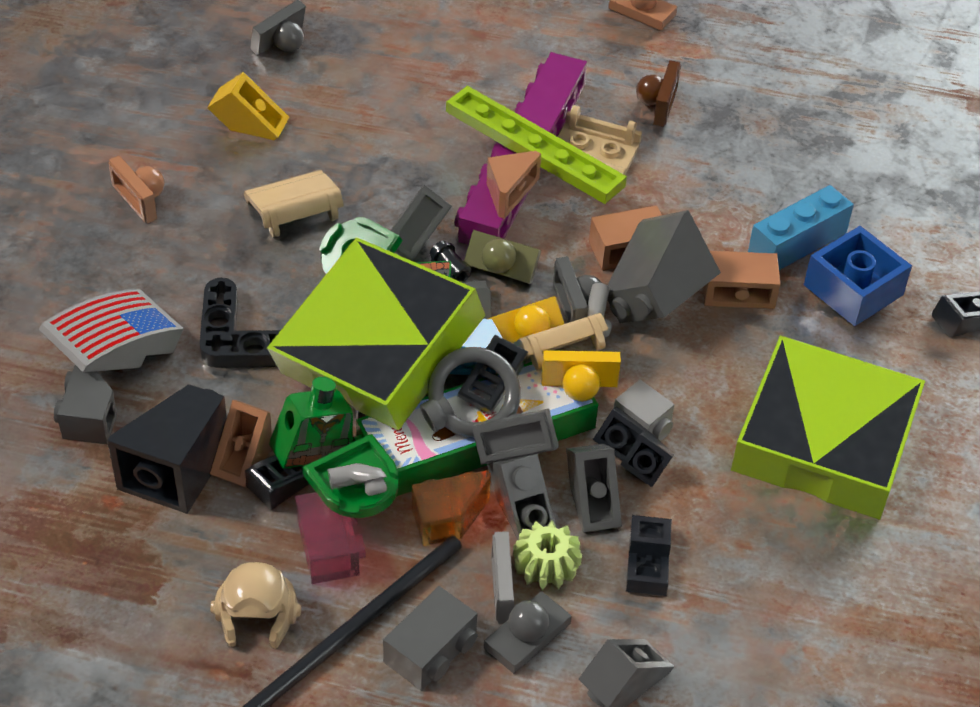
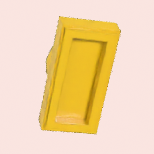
[488,296,565,343]
[541,350,621,402]

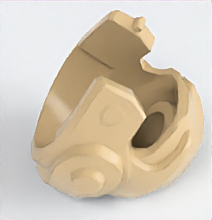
[210,562,301,649]

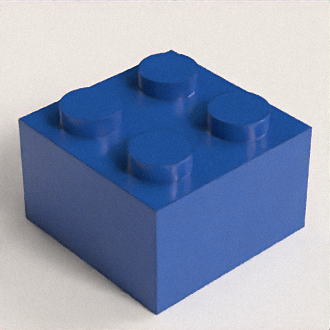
[804,226,912,326]

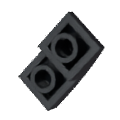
[593,406,674,487]

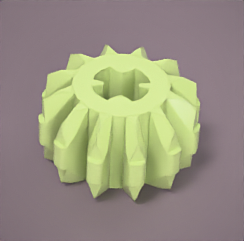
[513,520,582,591]

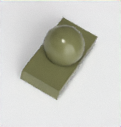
[464,230,542,284]

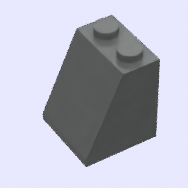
[608,210,721,323]

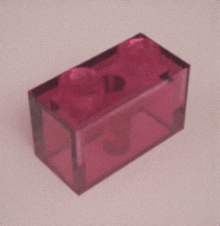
[295,492,366,584]

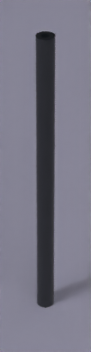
[242,535,462,707]

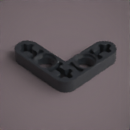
[199,277,281,368]

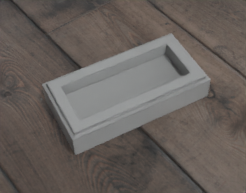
[491,532,514,624]

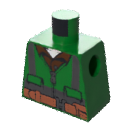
[269,377,353,469]

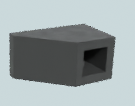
[54,365,117,444]
[487,454,556,540]

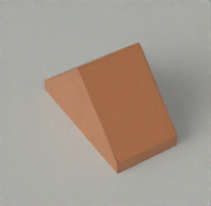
[487,151,541,219]
[210,400,272,487]

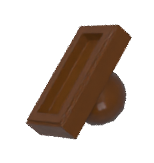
[636,60,681,127]

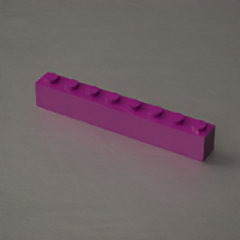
[454,52,587,245]

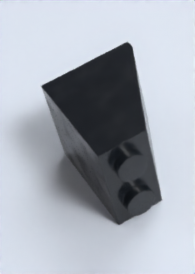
[107,384,227,514]

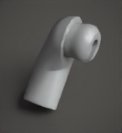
[587,283,612,338]
[328,463,387,496]

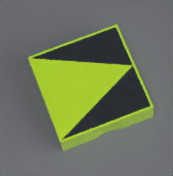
[267,237,485,431]
[731,335,925,520]

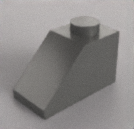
[566,444,622,532]
[578,639,675,707]

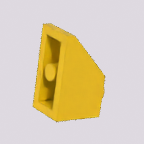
[207,72,290,140]

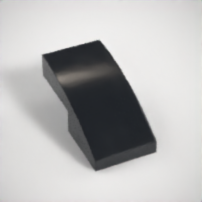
[626,515,672,596]

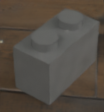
[383,586,478,691]

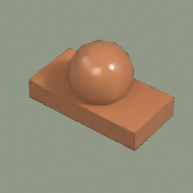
[609,0,677,31]
[108,155,165,224]

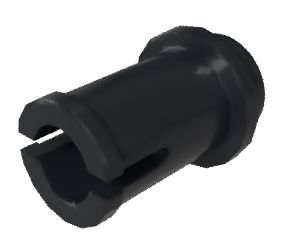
[429,241,472,282]

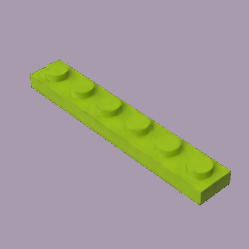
[446,85,627,204]

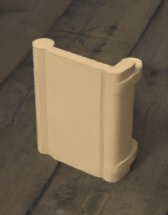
[558,105,642,175]
[244,170,344,238]
[513,313,608,370]

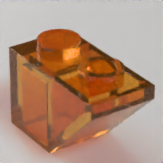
[412,470,491,546]

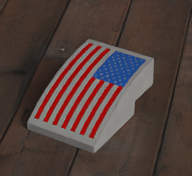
[39,289,184,372]

